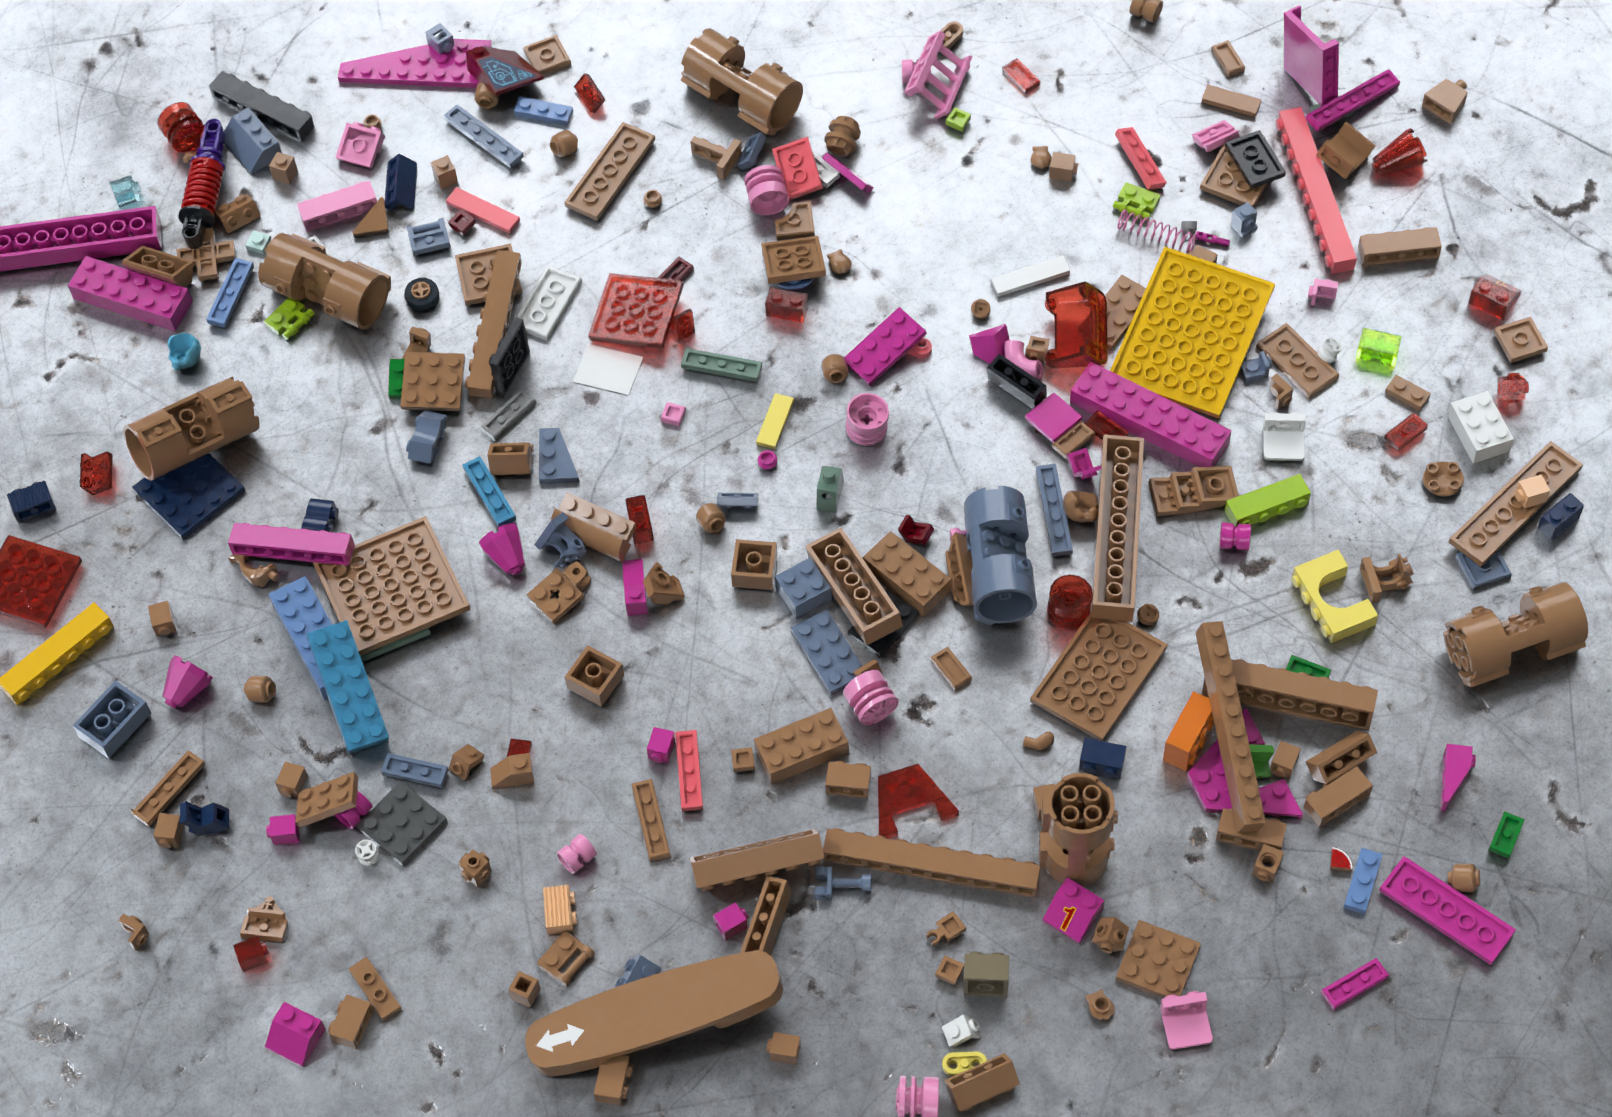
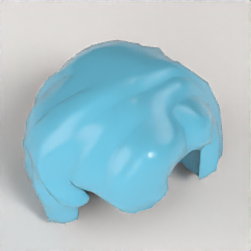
[167,333,202,371]

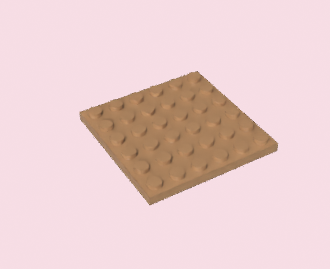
[313,516,471,656]

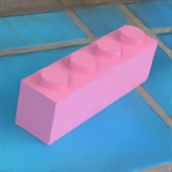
[297,180,377,232]

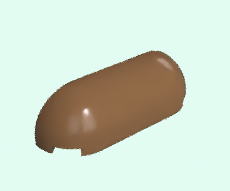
[946,532,973,606]

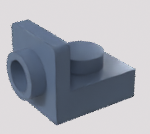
[1240,351,1272,382]

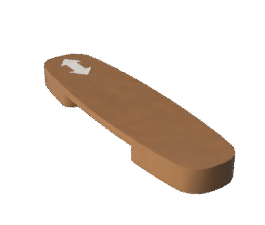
[525,950,783,1077]

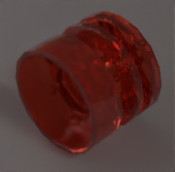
[157,102,205,153]
[1047,574,1093,630]

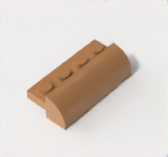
[551,492,638,562]

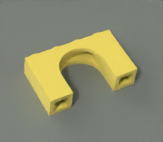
[1291,550,1378,643]

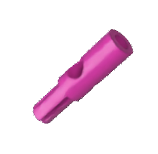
[1196,231,1230,246]

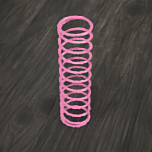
[1117,210,1197,253]

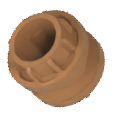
[824,115,861,157]

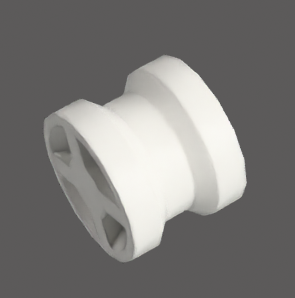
[1318,338,1343,363]
[355,839,379,866]

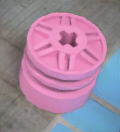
[744,165,789,216]
[845,393,889,446]
[843,670,899,725]
[896,1076,939,1117]

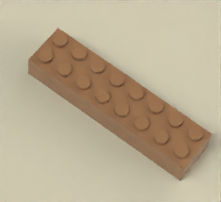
[1202,659,1378,731]

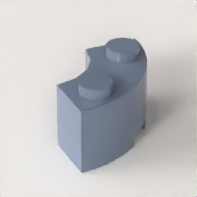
[406,411,447,464]

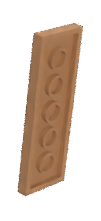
[564,122,655,221]

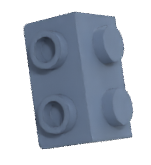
[614,955,662,988]

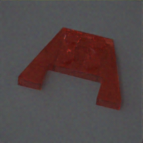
[878,763,959,838]

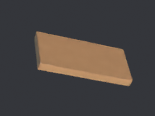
[1256,323,1339,398]

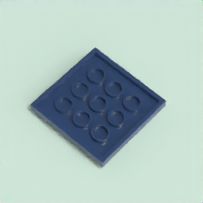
[132,453,245,539]

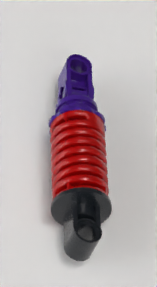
[178,119,225,249]

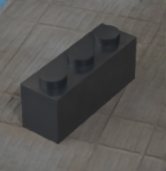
[987,354,1047,409]

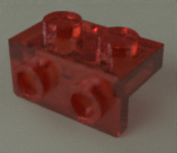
[79,451,113,495]

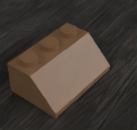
[122,246,193,287]

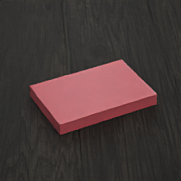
[772,136,823,200]

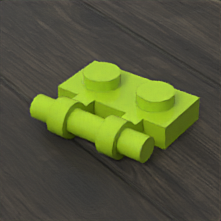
[1112,182,1161,220]
[264,298,315,340]

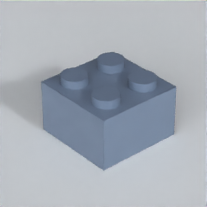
[775,558,832,619]

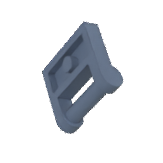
[406,218,451,256]

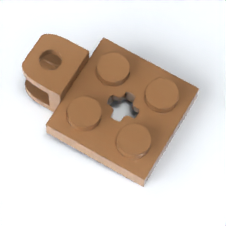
[526,562,591,624]

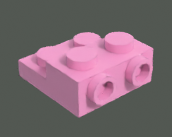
[335,122,385,169]

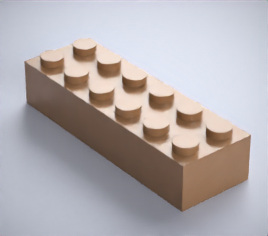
[805,528,903,646]
[689,829,825,890]

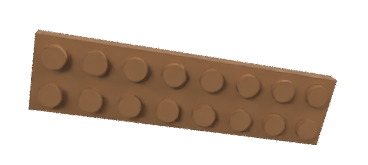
[1448,441,1583,567]

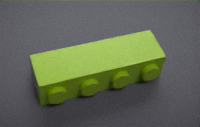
[1225,474,1311,527]

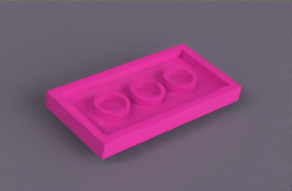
[844,307,927,386]

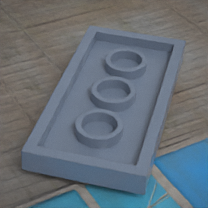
[791,610,862,695]

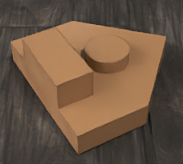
[643,562,685,605]

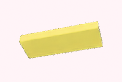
[756,393,794,450]

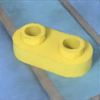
[942,1051,987,1077]

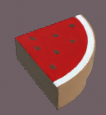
[1330,847,1353,872]

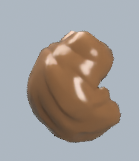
[1063,491,1098,523]

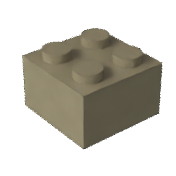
[963,951,1009,997]

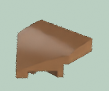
[240,896,288,943]

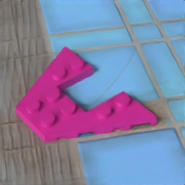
[1187,708,1303,819]

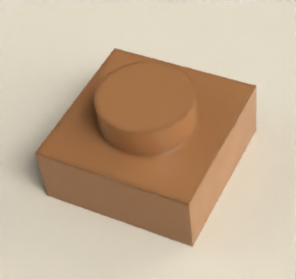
[731,747,755,772]
[935,955,964,986]

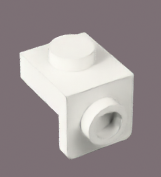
[942,1015,981,1048]

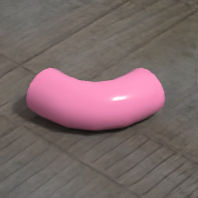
[1004,340,1043,380]

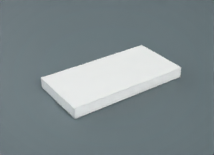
[517,266,582,341]

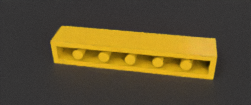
[0,602,114,705]

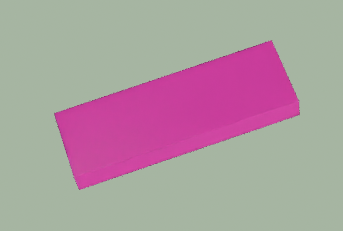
[822,152,874,193]
[1321,958,1389,1010]

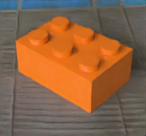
[1163,691,1215,771]

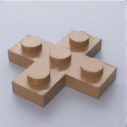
[176,228,236,281]

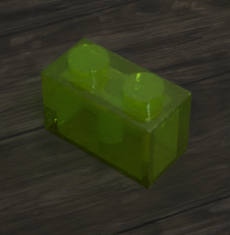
[1356,327,1402,366]

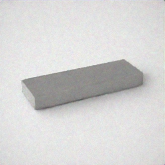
[480,389,536,441]

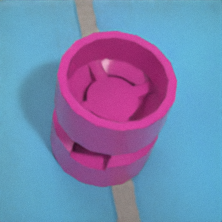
[1219,522,1251,551]
[334,791,373,829]

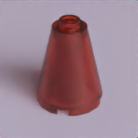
[1371,128,1427,175]

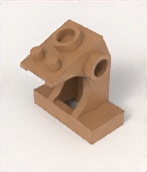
[1360,554,1414,603]

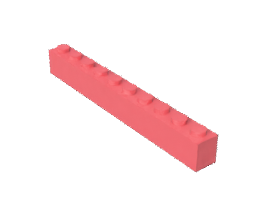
[1276,107,1357,274]

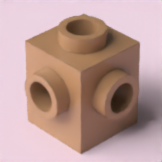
[458,849,492,887]
[1092,917,1129,953]

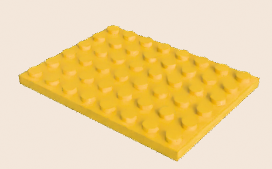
[1110,246,1275,419]

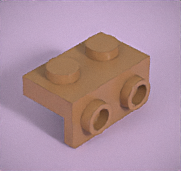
[215,194,261,233]

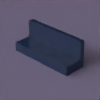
[384,153,417,210]

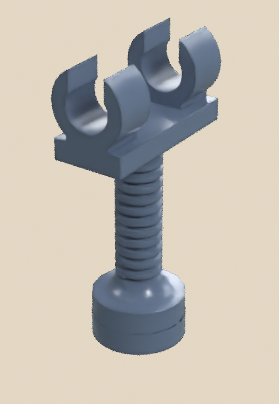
[814,867,872,900]

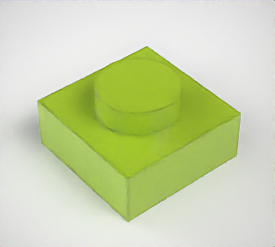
[946,107,971,132]

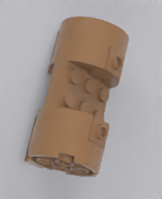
[680,28,803,136]
[258,232,391,330]
[123,376,260,481]
[1443,582,1588,687]
[1039,773,1118,887]

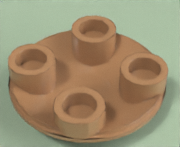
[1423,461,1464,496]

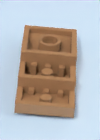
[1148,466,1239,516]

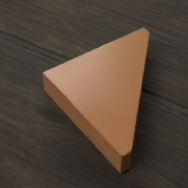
[353,197,389,237]

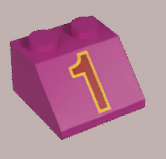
[1043,877,1104,944]

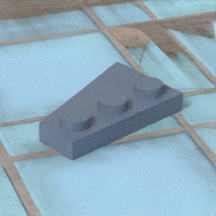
[539,428,580,484]

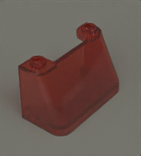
[1045,281,1108,369]

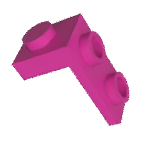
[1066,448,1102,480]

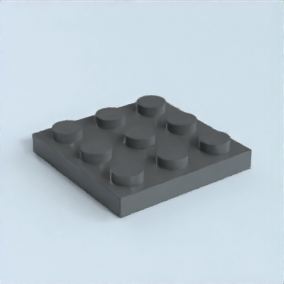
[356,781,447,866]

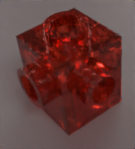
[1497,373,1529,403]

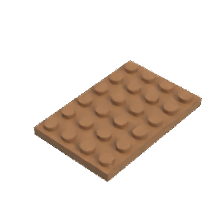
[1030,612,1168,741]

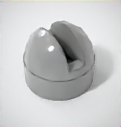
[1181,221,1197,235]

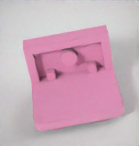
[1160,991,1213,1050]

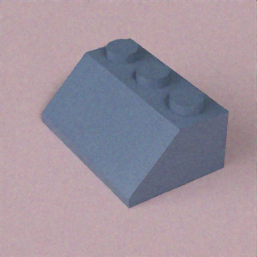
[224,107,282,175]

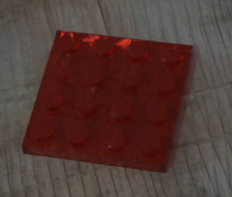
[588,273,684,348]
[0,535,82,628]

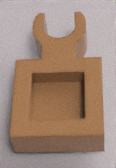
[926,911,966,947]

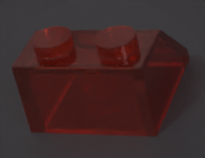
[1468,274,1522,320]

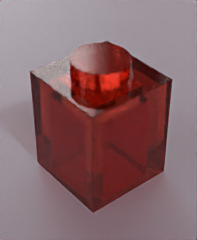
[233,936,269,972]

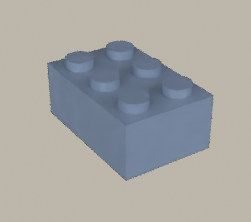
[73,680,151,759]

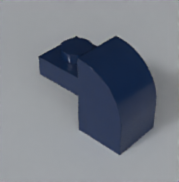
[180,801,229,835]

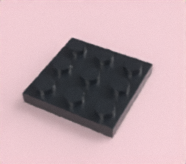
[489,317,530,398]

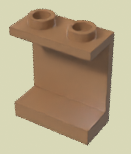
[1316,122,1376,179]

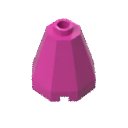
[479,523,525,576]
[162,655,213,709]

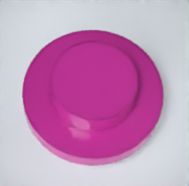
[757,450,778,470]

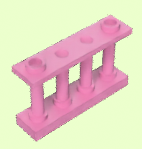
[904,30,973,119]

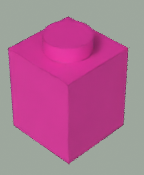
[647,727,675,763]
[266,814,299,845]
[713,902,749,941]

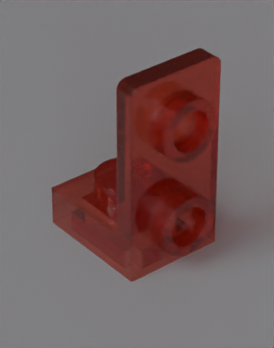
[666,308,695,341]

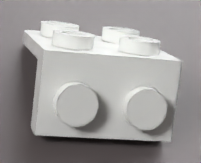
[1263,412,1306,461]

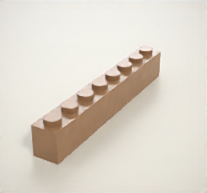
[465,250,522,399]

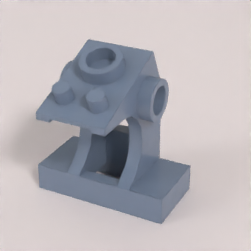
[534,512,587,568]

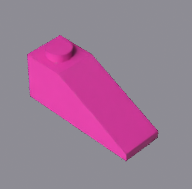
[622,559,648,616]
[1441,744,1476,811]

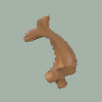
[228,554,280,588]

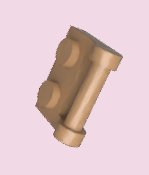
[537,931,595,986]

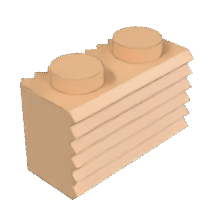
[543,884,577,935]

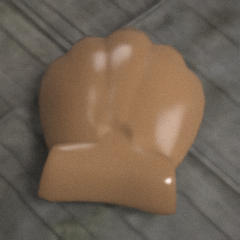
[1031,145,1052,169]
[826,249,852,273]
[1085,989,1115,1020]

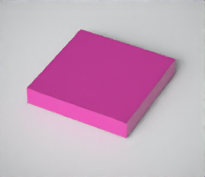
[1025,392,1082,443]

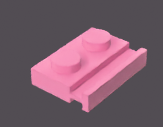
[1192,120,1240,152]

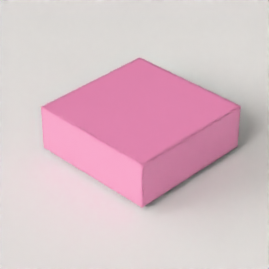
[661,402,686,427]

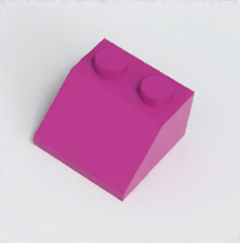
[265,1002,326,1067]

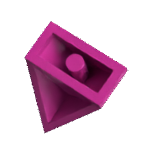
[968,324,1010,364]

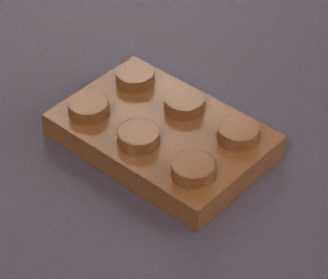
[295,772,358,828]

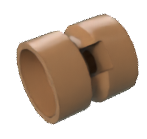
[1129,0,1163,23]

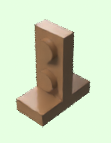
[690,136,742,180]

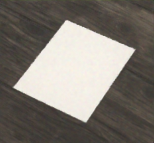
[573,344,643,395]

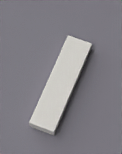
[991,256,1070,297]

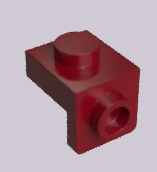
[898,515,934,545]

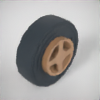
[404,278,439,311]

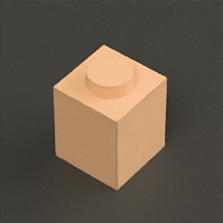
[1515,475,1551,509]

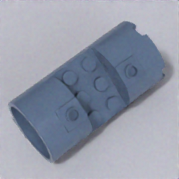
[964,486,1037,625]

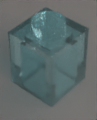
[110,175,142,207]

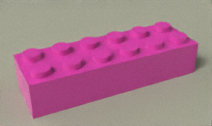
[68,256,193,332]

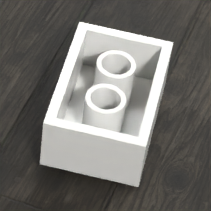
[1447,391,1514,464]

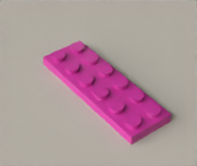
[1379,856,1516,965]

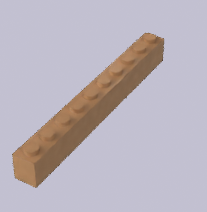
[1195,621,1266,833]
[823,828,1040,898]

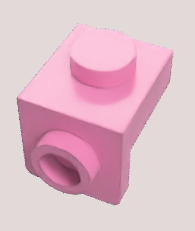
[1308,279,1338,305]

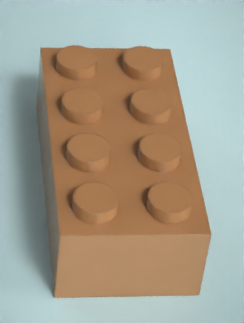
[863,531,951,617]
[754,708,849,785]

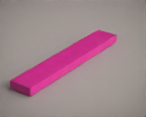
[1305,69,1401,132]

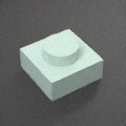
[245,231,272,254]

